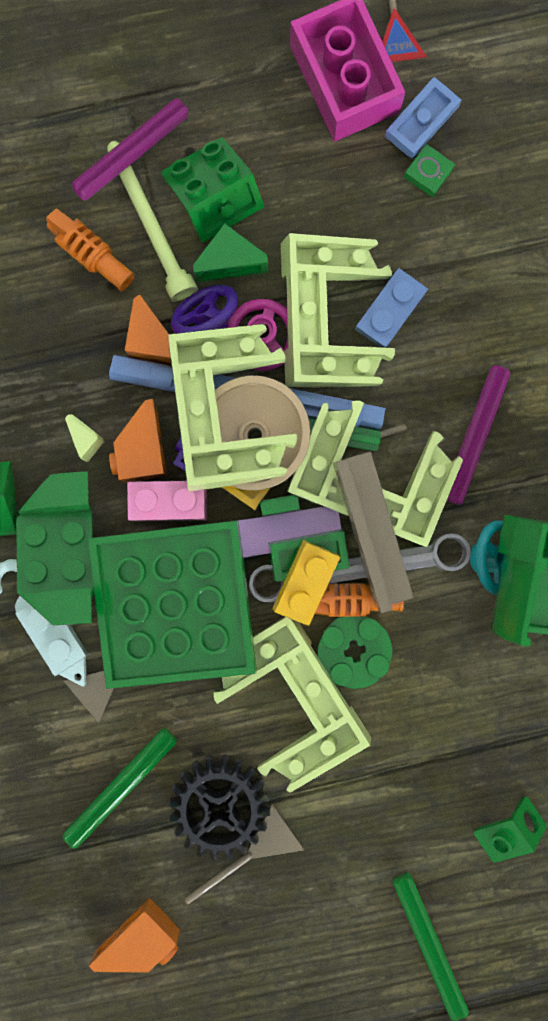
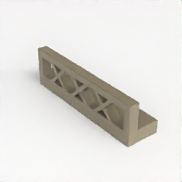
[333,451,414,614]

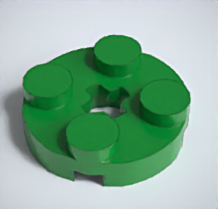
[317,616,392,689]

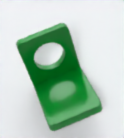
[474,797,547,863]

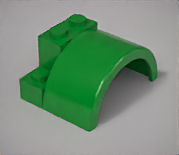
[491,515,548,646]

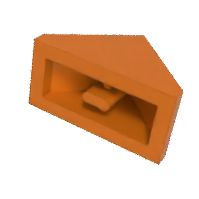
[125,294,172,365]

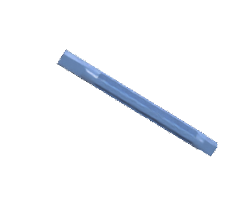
[109,354,385,431]

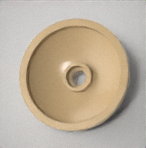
[215,376,310,490]

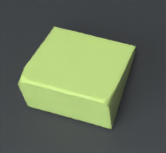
[65,414,104,462]

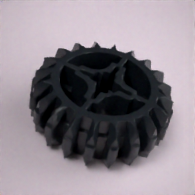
[168,754,271,861]

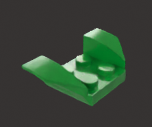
[16,471,94,626]

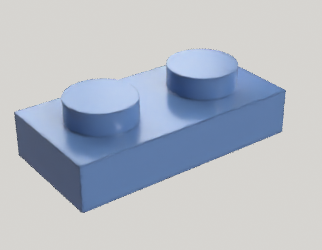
[385,77,462,159]
[355,268,428,348]

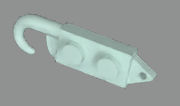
[0,559,89,686]

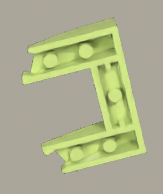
[281,233,395,388]
[168,324,297,492]
[287,401,463,547]
[214,616,371,793]

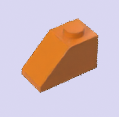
[109,399,168,483]
[89,897,180,972]

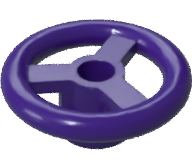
[171,285,238,334]

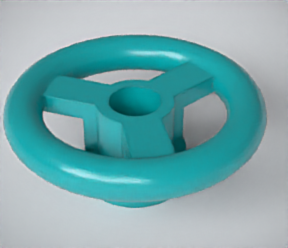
[470,520,505,595]

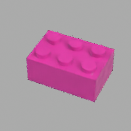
[290,0,406,142]

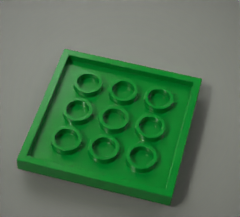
[88,520,257,689]

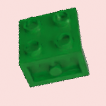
[161,137,265,243]

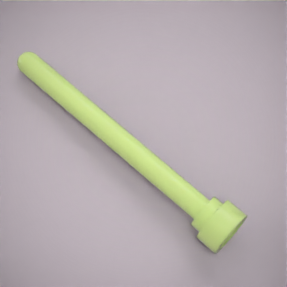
[107,141,198,302]

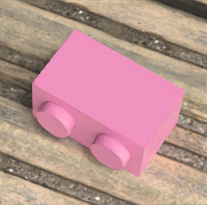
[128,481,207,522]

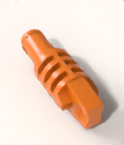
[46,208,135,292]
[315,583,404,617]

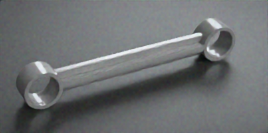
[249,534,471,602]

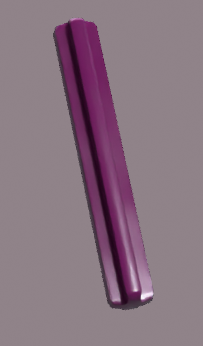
[72,99,188,201]
[446,365,510,505]

